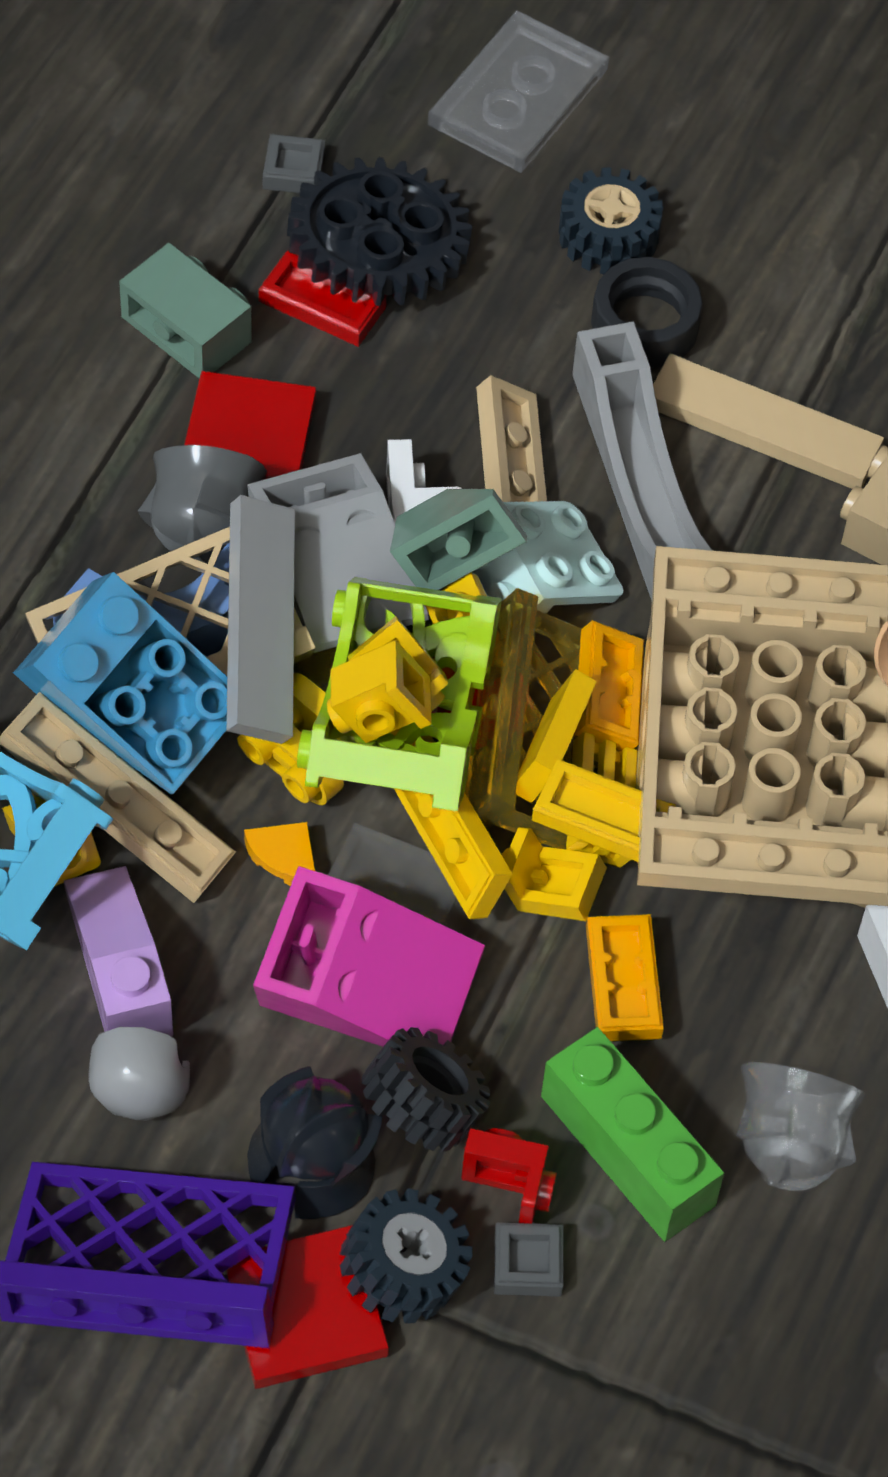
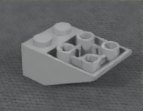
[248,453,429,653]

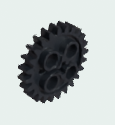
[287,157,472,306]

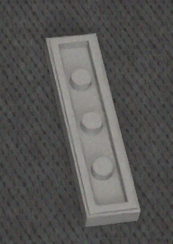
[226,495,295,744]

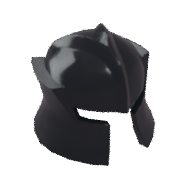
[247,1066,382,1219]

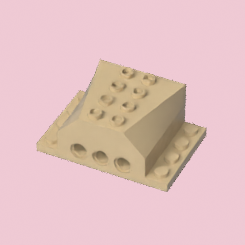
[635,546,888,908]

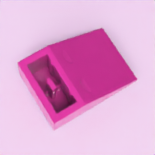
[253,866,485,1047]

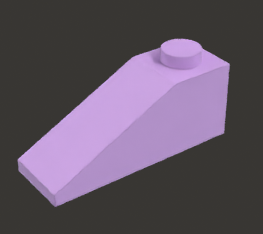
[64,866,173,1036]

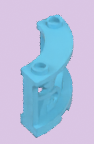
[0,752,113,950]

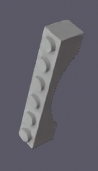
[572,321,712,601]

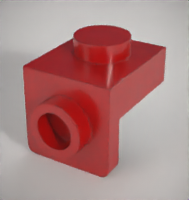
[461,1128,557,1224]

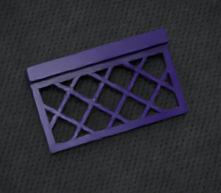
[0,1162,296,1348]

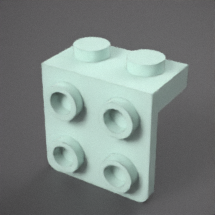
[471,501,623,643]

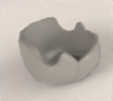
[89,1027,190,1121]

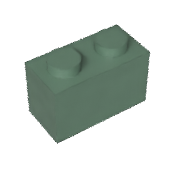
[119,243,252,379]

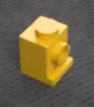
[327,640,432,743]

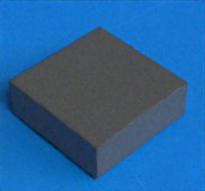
[263,134,325,193]
[494,1223,563,1297]

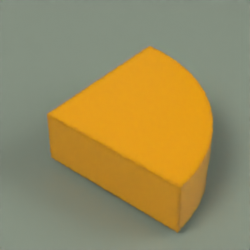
[244,822,315,886]

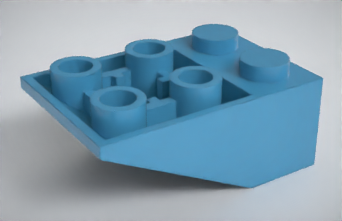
[13,572,227,794]

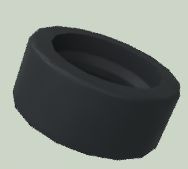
[591,257,703,368]

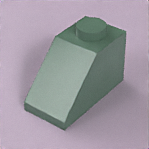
[390,489,527,590]

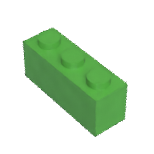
[541,1027,724,1242]

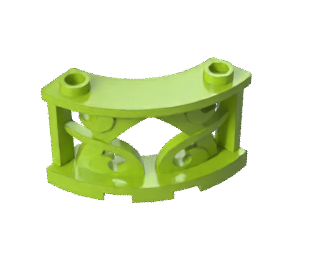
[297,577,502,811]

